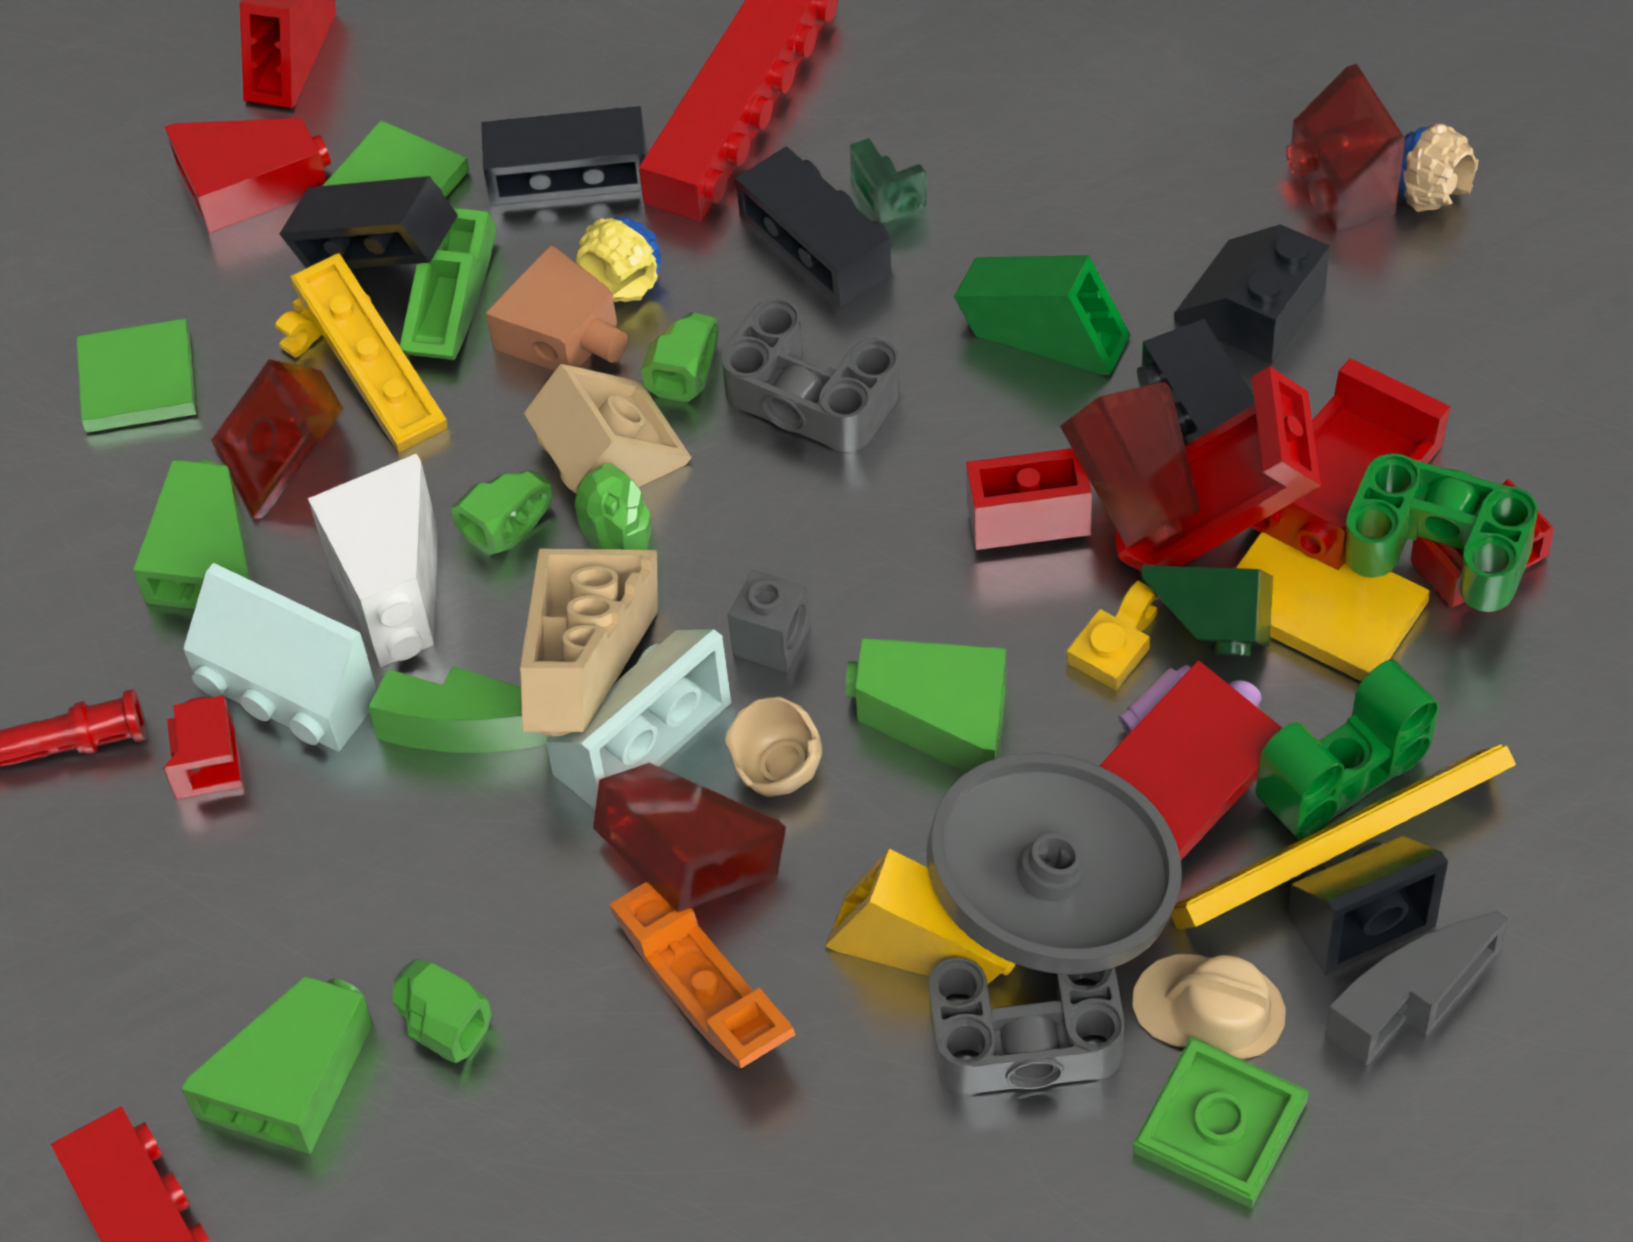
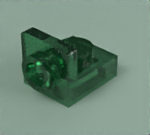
[850,138,927,224]

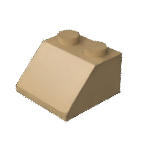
[523,364,692,493]

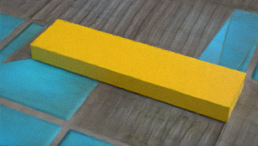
[290,253,448,454]

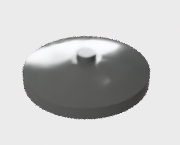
[926,753,1182,974]

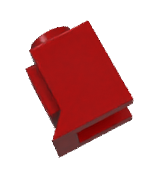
[163,695,243,800]

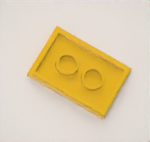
[1236,532,1430,682]

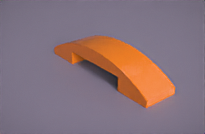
[609,873,795,1068]

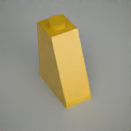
[825,849,1016,985]

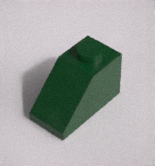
[1142,565,1273,657]

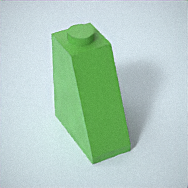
[133,459,254,610]
[846,638,1007,773]
[182,976,373,1155]

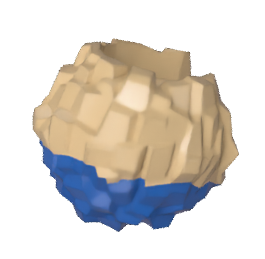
[1390,123,1479,212]

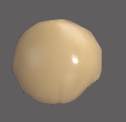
[725,696,822,797]

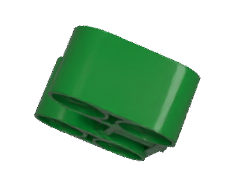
[1344,453,1538,612]
[1255,660,1439,840]

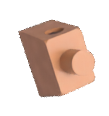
[486,245,628,371]

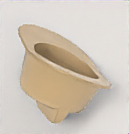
[1132,954,1286,1060]

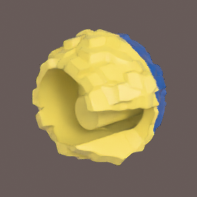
[576,217,662,303]

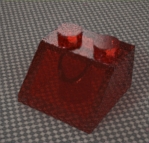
[1286,64,1405,232]

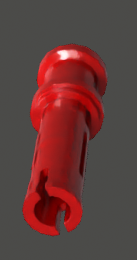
[0,689,147,767]

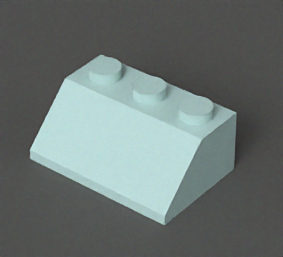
[183,563,377,752]
[546,629,731,816]

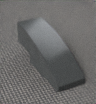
[1325,911,1507,1066]

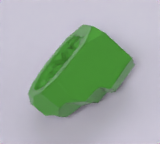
[641,312,719,402]
[575,463,652,550]
[451,470,553,556]
[393,959,492,1063]

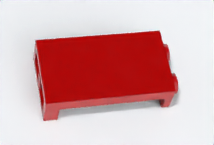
[1251,358,1451,570]
[1110,366,1321,572]

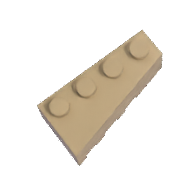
[520,549,658,736]

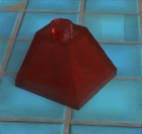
[211,359,343,520]

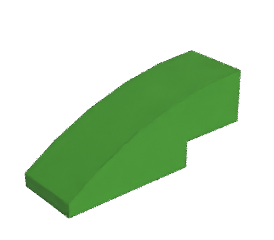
[400,208,497,360]
[368,666,551,753]

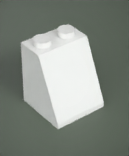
[308,453,438,668]

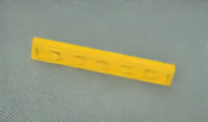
[1171,744,1516,930]

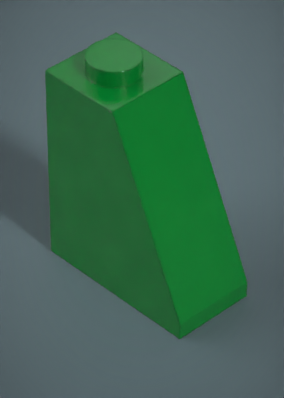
[954,255,1131,375]

